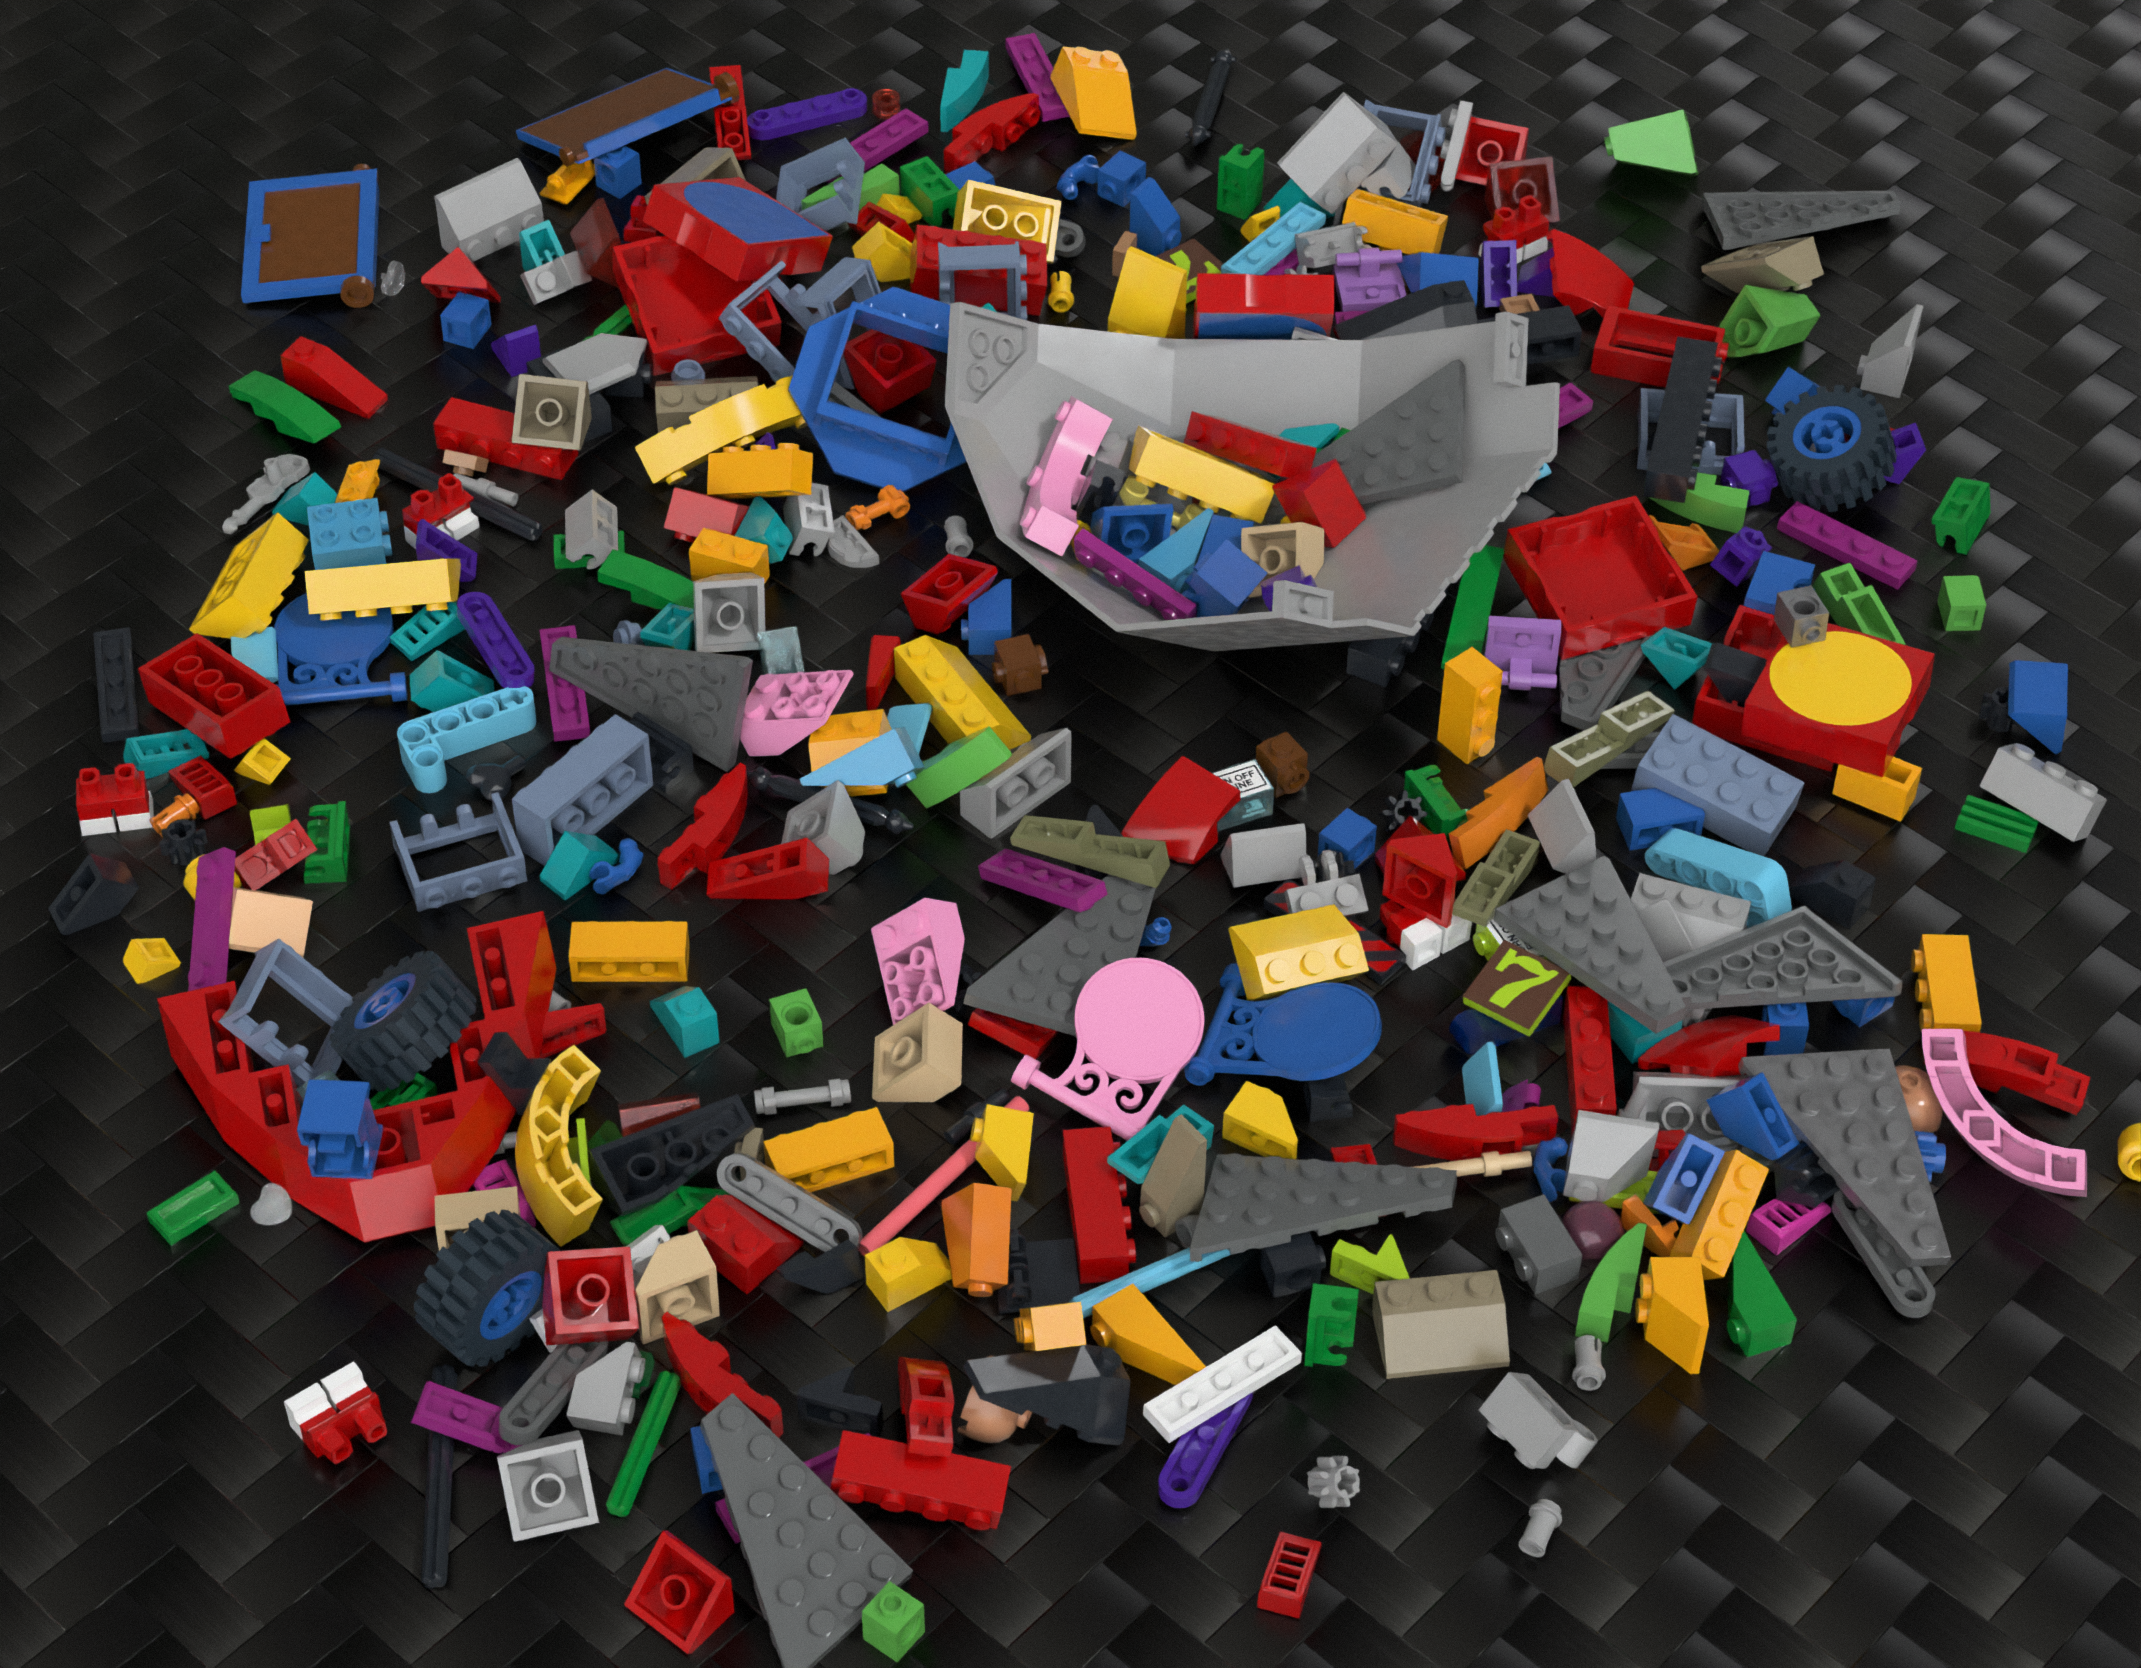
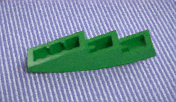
[228,370,341,444]
[1441,545,1504,669]
[597,549,694,610]

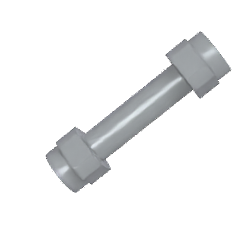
[754,1078,851,1115]

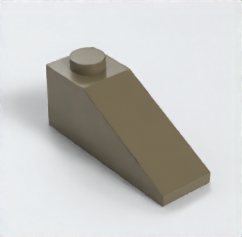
[1139,1114,1207,1238]

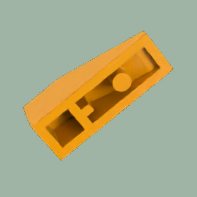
[1090,1283,1206,1385]

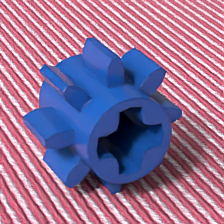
[1914,1131,1946,1182]

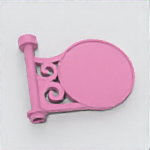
[1011,958,1204,1141]

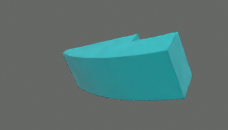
[940,50,989,132]
[1107,1105,1214,1184]

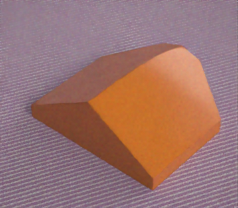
[1649,515,1719,571]

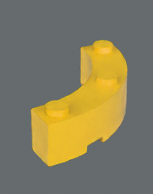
[635,375,807,485]
[515,1045,603,1247]

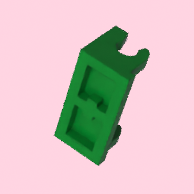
[1217,144,1265,220]
[900,156,960,227]
[1932,477,1991,555]
[1404,765,1470,843]
[304,801,350,884]
[1304,1283,1359,1367]

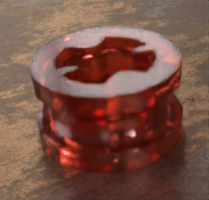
[872,89,900,119]

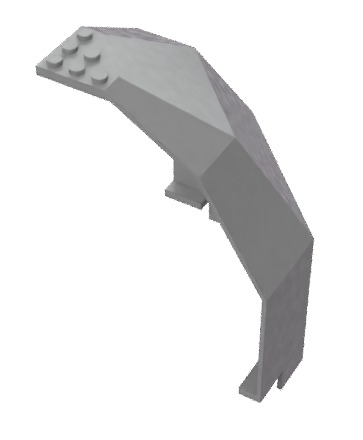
[945,302,1560,652]

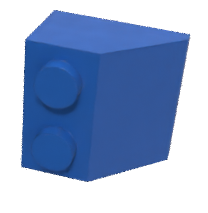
[1091,504,1174,564]

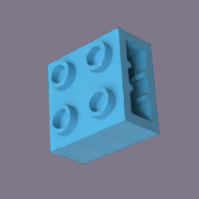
[307,498,392,570]

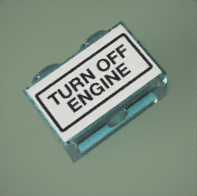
[1212,759,1274,832]

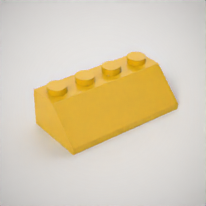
[1128,425,1275,524]
[189,512,309,639]
[305,559,461,621]
[894,635,1031,750]

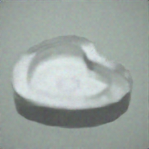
[381,260,405,296]
[250,1183,292,1225]

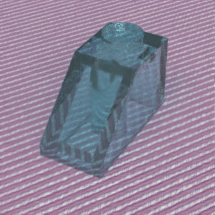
[757,626,805,675]

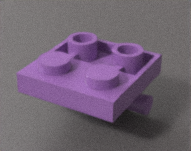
[1332,248,1407,312]
[1484,616,1561,691]

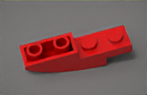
[709,65,751,160]
[944,93,1040,174]
[657,762,748,890]
[1923,1031,2091,1116]
[1393,1104,1558,1161]
[661,1312,783,1438]
[898,1357,954,1457]

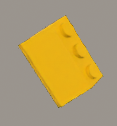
[1228,904,1369,1001]

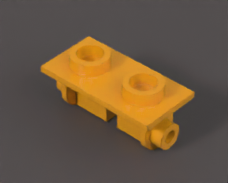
[540,159,595,205]
[335,459,380,503]

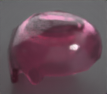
[1561,1200,1624,1260]

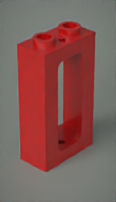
[1591,306,1729,388]

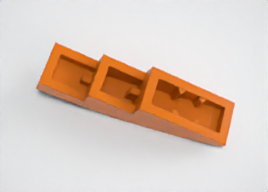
[1449,757,1549,869]

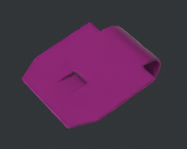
[1502,1079,1541,1112]

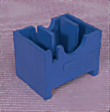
[1181,539,1267,618]
[1744,551,1815,615]
[297,1080,383,1179]

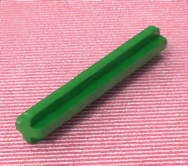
[606,1371,681,1517]

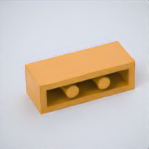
[1342,189,1448,255]
[707,443,813,499]
[1437,647,1503,764]
[569,921,690,982]
[1911,934,1982,1032]
[763,1107,894,1193]
[1669,1149,1769,1280]
[1014,1302,1086,1351]

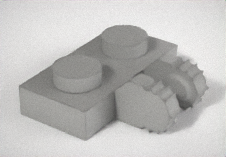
[1284,850,1368,917]

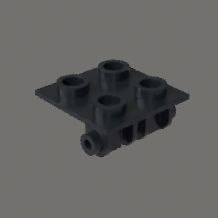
[997,1229,1080,1314]

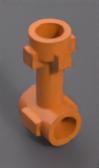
[845,485,910,530]

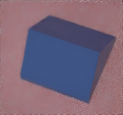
[1397,252,1479,307]
[2008,660,2068,755]

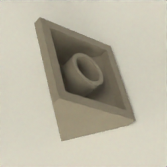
[512,374,592,451]

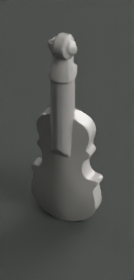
[222,454,310,535]

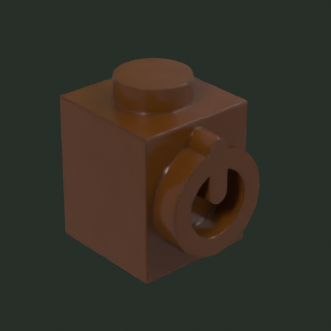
[992,634,1049,696]
[1255,731,1310,798]

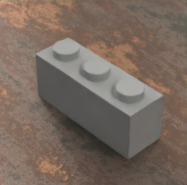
[1980,743,2107,842]

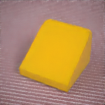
[877,193,922,224]
[1240,206,1280,242]
[234,738,291,785]
[123,938,181,984]

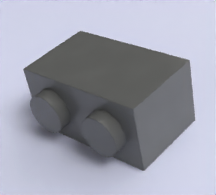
[1495,1194,1582,1294]

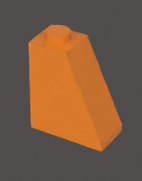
[942,1183,1012,1297]

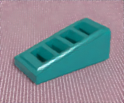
[390,601,465,661]
[123,729,209,779]

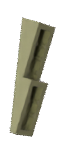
[1544,691,1675,787]
[1010,815,1170,888]
[1452,829,1541,927]

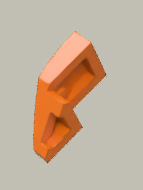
[1621,1194,1680,1257]

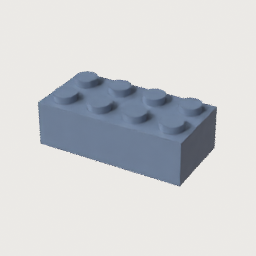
[512,714,653,866]
[1632,714,1805,856]

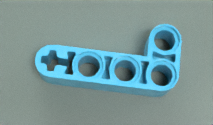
[397,686,537,793]
[1645,828,1792,928]

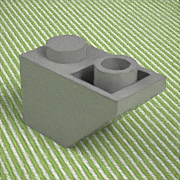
[566,1342,645,1436]

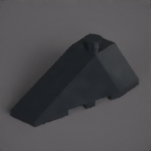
[1333,280,1478,340]
[590,1094,754,1216]
[963,1345,1131,1445]

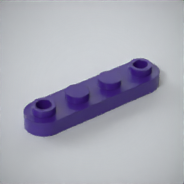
[747,88,867,140]
[457,592,534,688]
[1158,1392,1253,1508]

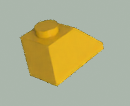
[852,222,913,282]
[1222,1081,1298,1159]
[970,1104,1034,1202]
[865,1237,952,1312]

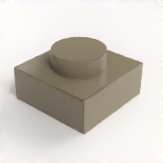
[734,1127,764,1180]

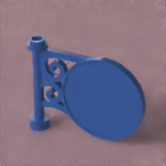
[274,593,408,706]
[1184,964,1382,1086]

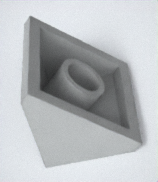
[1528,778,1596,874]
[1221,823,1307,887]

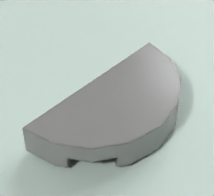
[827,515,879,568]

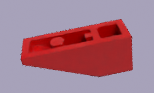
[280,336,388,419]
[707,838,829,899]

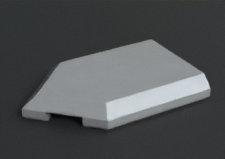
[543,333,647,395]

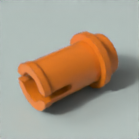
[149,793,200,838]

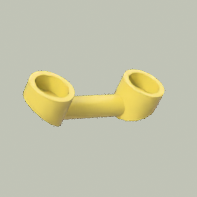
[1119,476,1205,531]

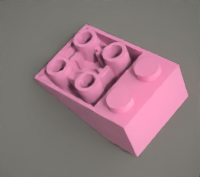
[740,670,853,757]
[871,898,965,1025]

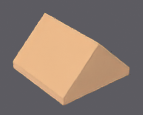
[229,887,313,957]

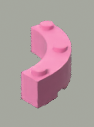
[1020,396,1113,556]
[1922,1029,2087,1197]

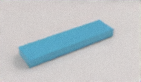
[1221,202,1326,275]

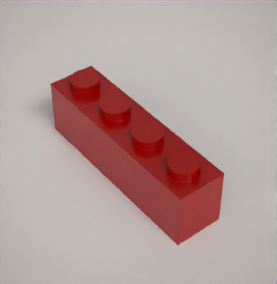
[433,397,578,480]
[1183,411,1317,478]
[1563,986,1617,1135]
[1063,1126,1136,1284]
[830,1430,1011,1530]

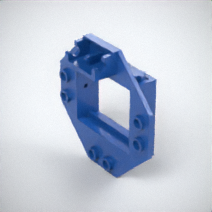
[788,287,967,493]

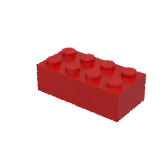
[910,224,1047,316]
[138,633,290,759]

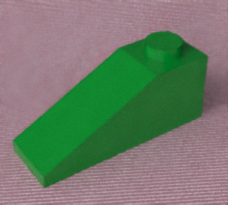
[1727,1231,1797,1357]

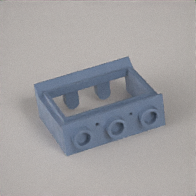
[1345,99,1446,208]
[776,137,865,231]
[938,241,1027,320]
[796,257,881,389]
[718,261,822,383]
[1637,388,1745,475]
[389,792,527,912]
[218,939,354,1092]

